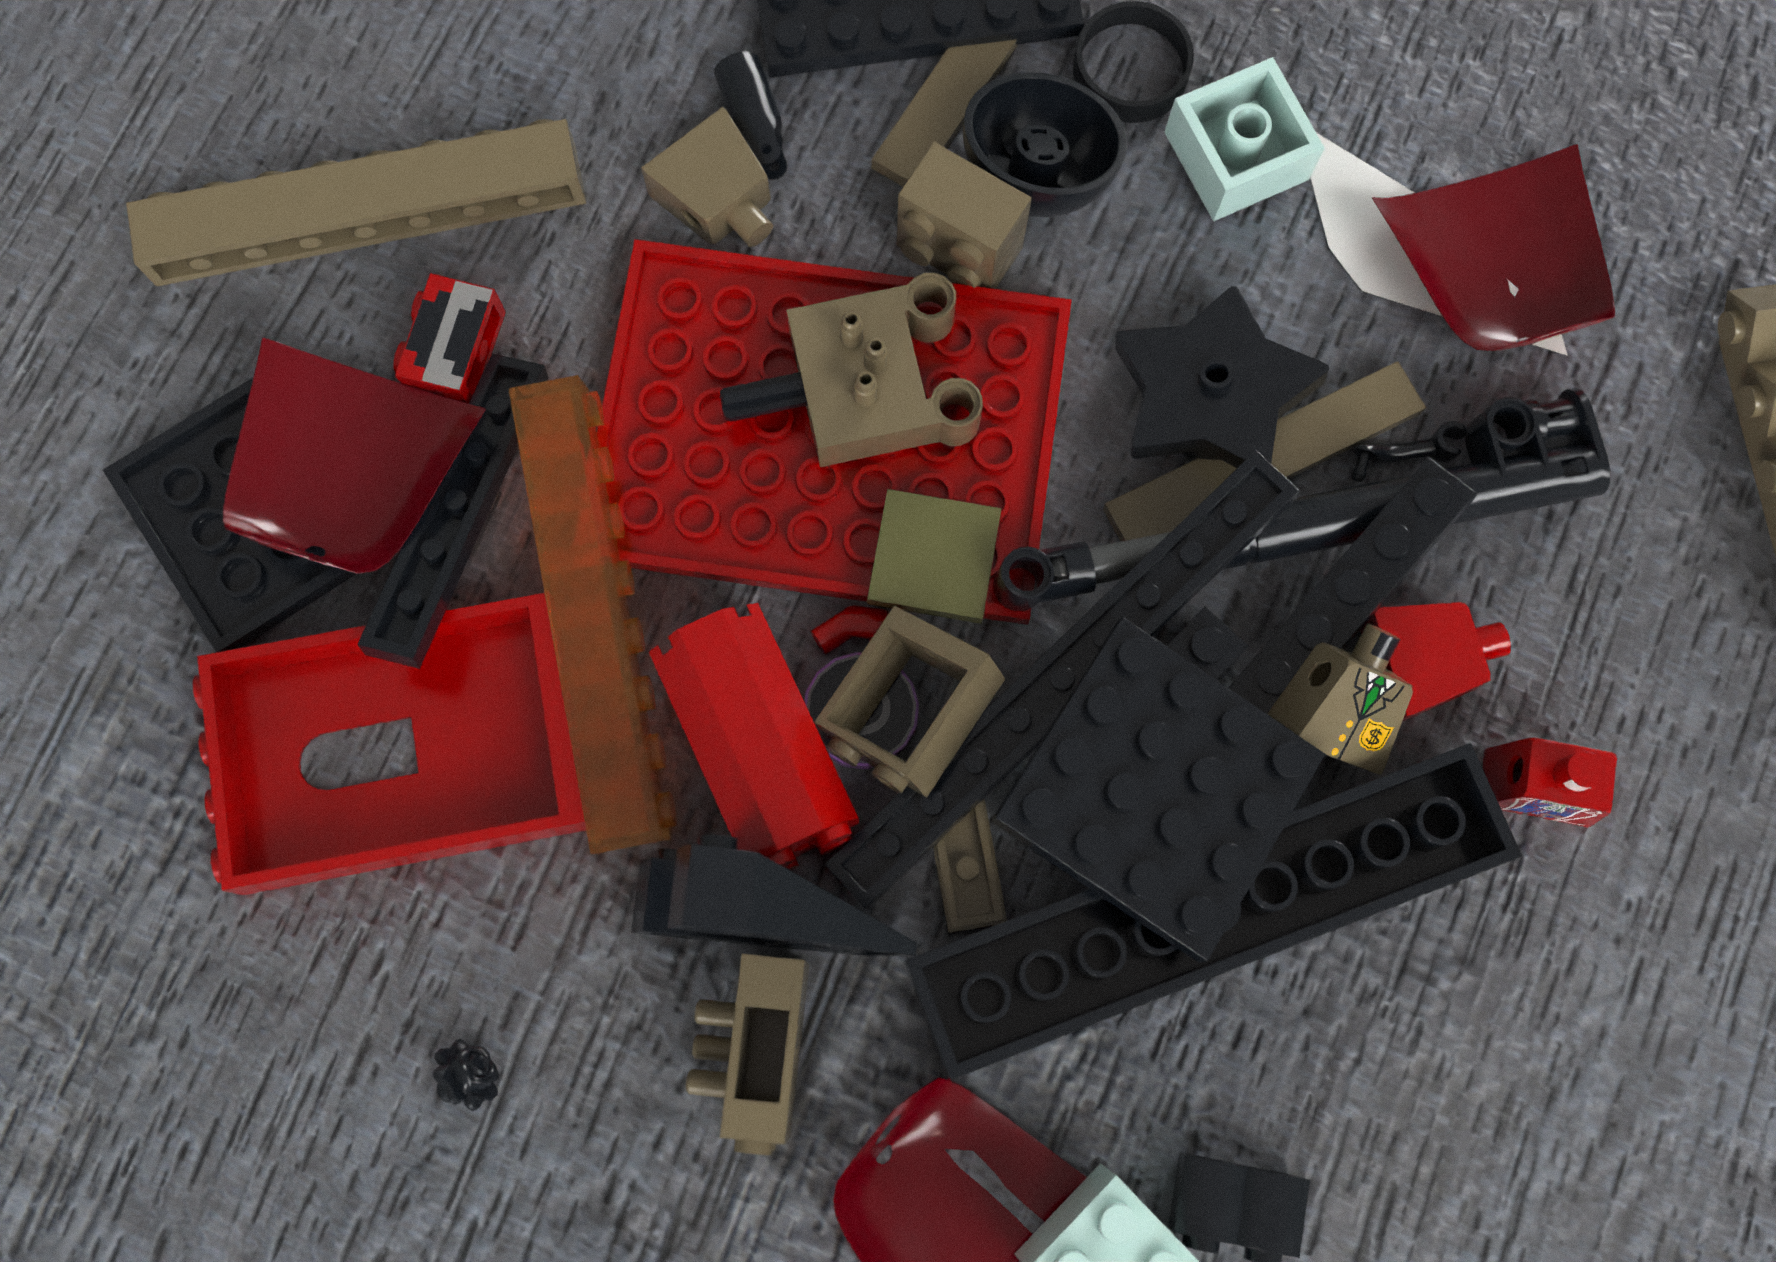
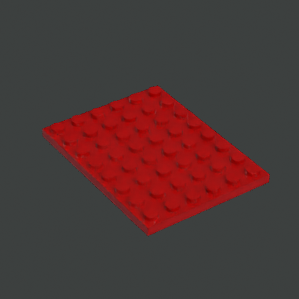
[573,239,1072,625]

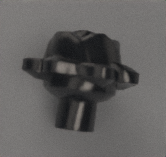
[433,1039,499,1111]

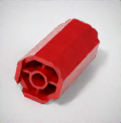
[649,603,859,871]

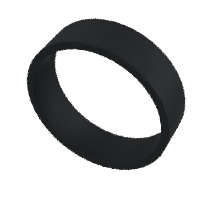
[1073,1,1194,123]

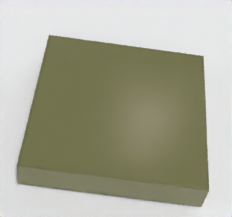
[867,489,1002,624]

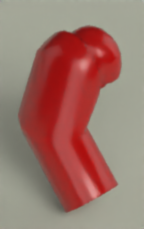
[810,605,889,655]

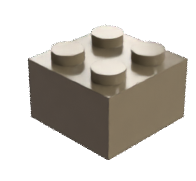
[897,142,1032,289]

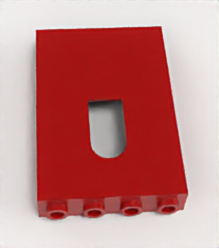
[192,592,594,895]

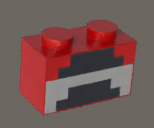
[393,273,506,404]

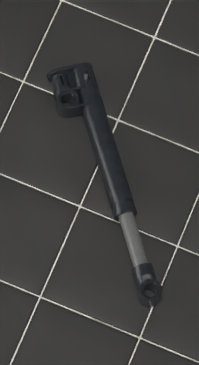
[993,388,1611,611]

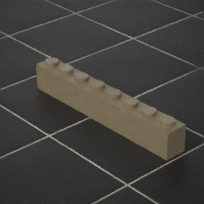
[126,119,587,287]

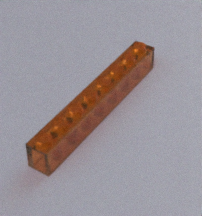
[509,375,677,855]

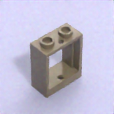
[814,606,1005,798]

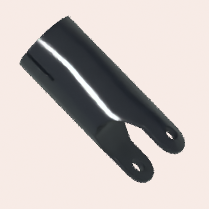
[714,51,787,180]

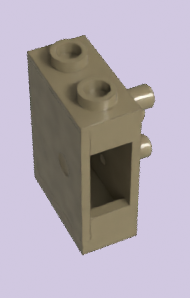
[686,953,810,1155]

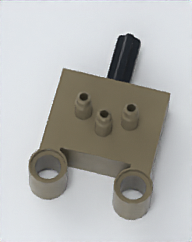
[720,273,983,467]

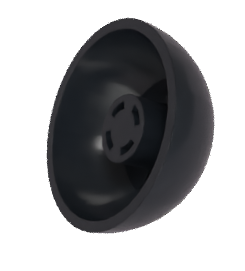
[963,72,1127,217]

